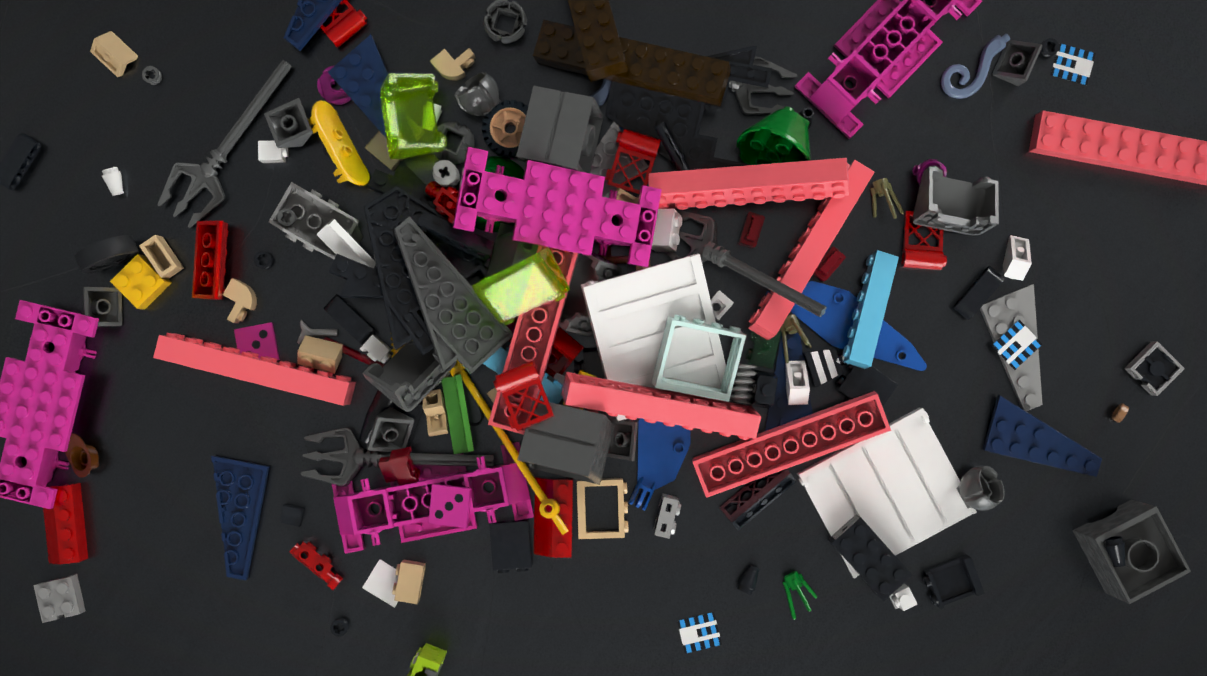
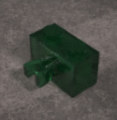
[746,331,781,369]

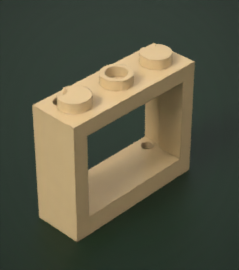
[577,478,629,539]

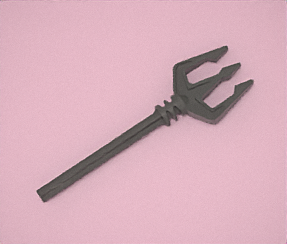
[729,56,797,115]
[158,60,292,228]
[665,209,827,317]
[301,428,495,487]

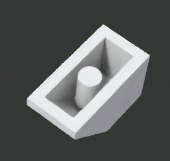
[1003,235,1032,281]
[785,361,810,405]

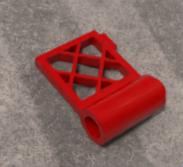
[320,0,367,48]
[605,129,661,194]
[901,211,947,270]
[493,361,554,431]

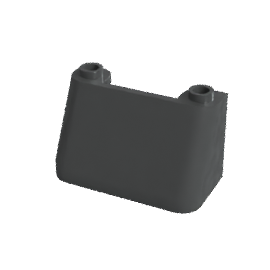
[913,166,999,235]
[559,252,623,336]
[363,340,457,412]

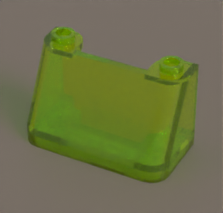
[380,73,447,159]
[472,247,570,325]

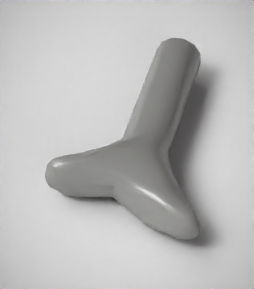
[297,320,338,344]

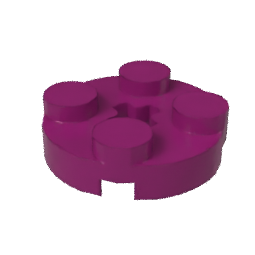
[317,66,351,105]

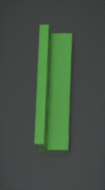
[441,374,474,454]

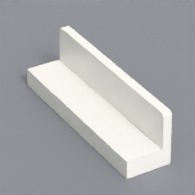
[317,218,376,269]

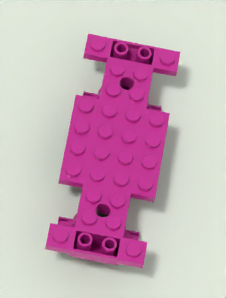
[794,0,982,139]
[453,147,662,267]
[0,300,99,509]
[332,441,534,554]

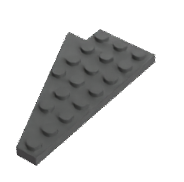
[394,216,513,374]

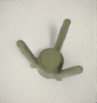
[870,178,904,219]
[780,314,812,364]

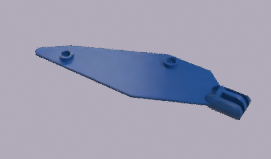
[766,281,927,371]
[628,418,690,511]

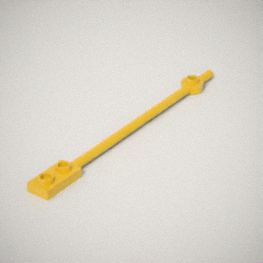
[450,360,569,535]

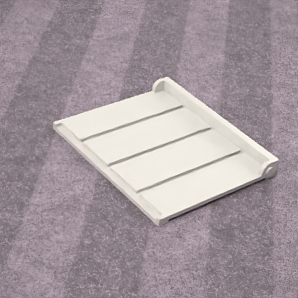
[581,253,726,421]
[797,408,977,578]

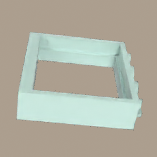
[651,314,746,402]

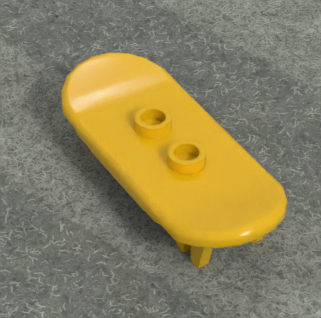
[309,100,370,186]

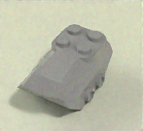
[269,182,363,259]

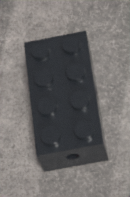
[828,514,913,601]

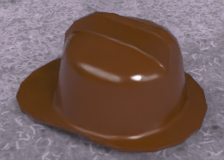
[64,433,99,478]

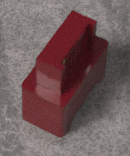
[738,212,765,249]
[813,246,846,282]
[378,447,421,485]

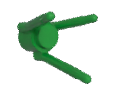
[783,571,817,620]

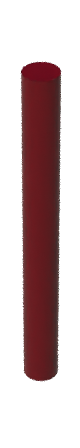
[324,337,385,367]

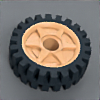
[482,100,528,158]

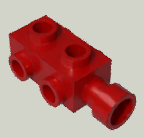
[425,181,459,224]
[290,542,343,590]

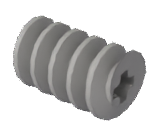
[433,160,460,188]
[730,363,758,404]

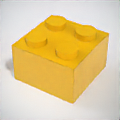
[110,254,172,310]

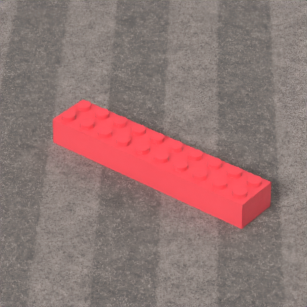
[1029,110,1207,185]
[649,158,850,210]
[748,160,875,340]
[488,245,579,435]
[153,332,356,406]
[561,372,761,440]
[692,391,891,498]

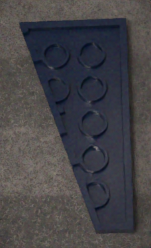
[283,0,342,51]
[328,34,419,159]
[765,333,813,431]
[983,394,1102,477]
[211,455,270,580]

